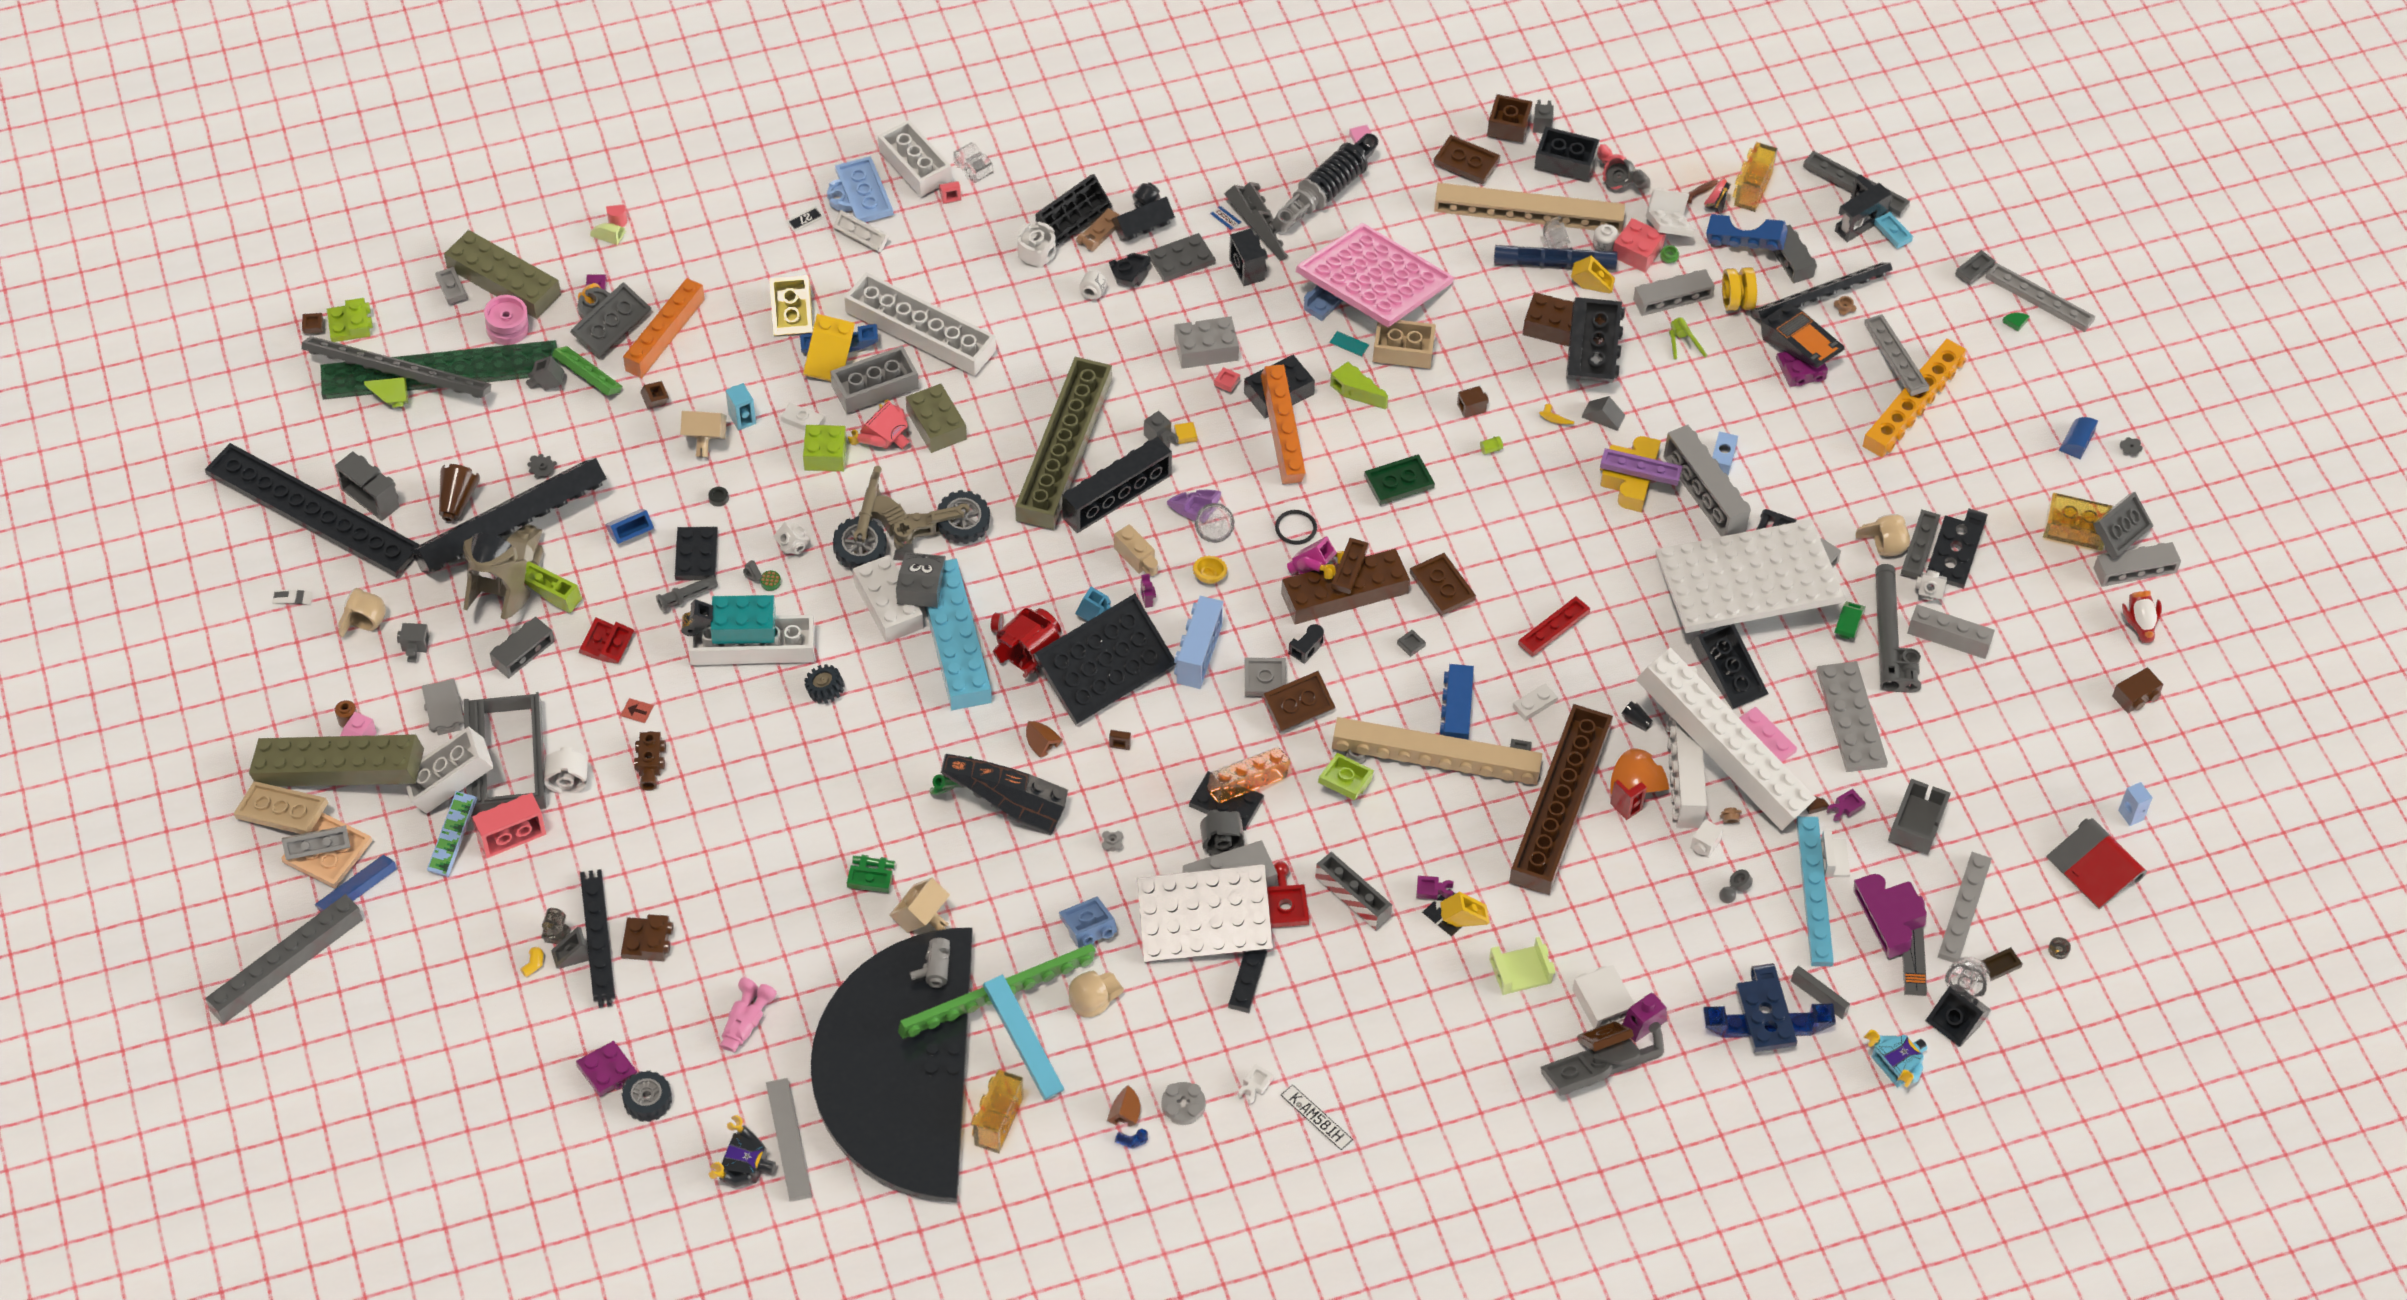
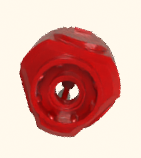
[992,608,1062,678]

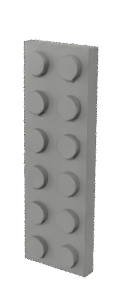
[1816,661,1888,772]

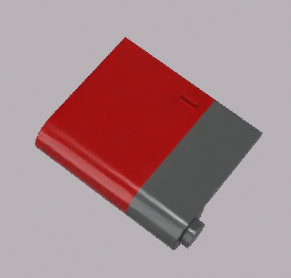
[2046,818,2147,910]

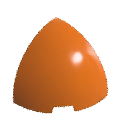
[1610,748,1669,795]

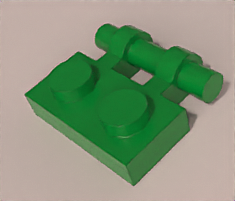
[846,854,896,893]

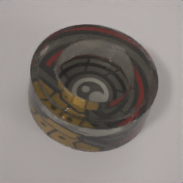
[2048,937,2071,959]

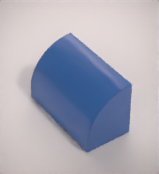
[2059,417,2098,460]
[605,509,654,544]

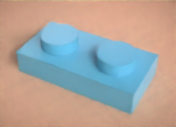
[1874,212,1913,249]

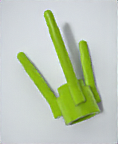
[1669,318,1707,359]

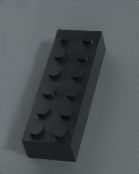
[1062,437,1172,533]

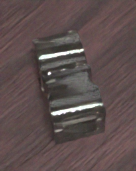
[541,908,571,945]

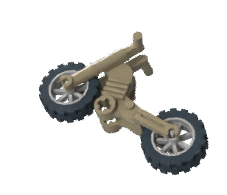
[833,466,990,570]

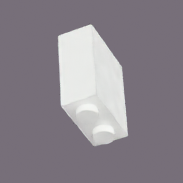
[1572,965,1635,1029]

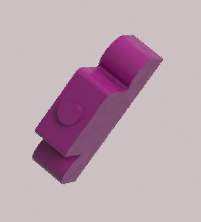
[1853,874,1927,959]

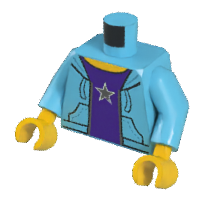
[1864,1030,1928,1088]

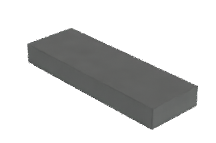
[1791,966,1850,1019]

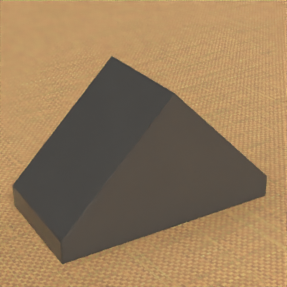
[1581,396,1625,431]
[551,927,589,969]

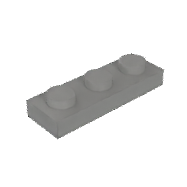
[282,825,350,860]

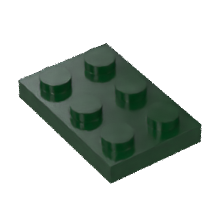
[1364,454,1435,505]

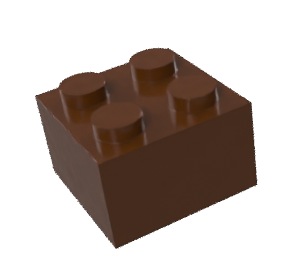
[1487,94,1533,143]

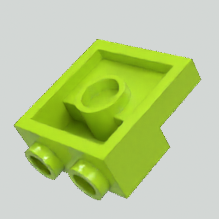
[327,297,373,342]
[1318,753,1374,800]

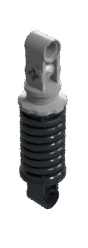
[1273,133,1379,232]

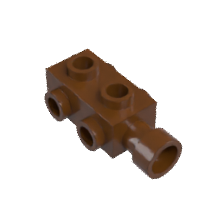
[634,731,666,791]

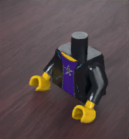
[709,1115,776,1187]

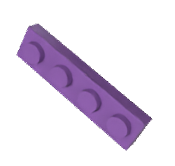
[1600,448,1683,486]

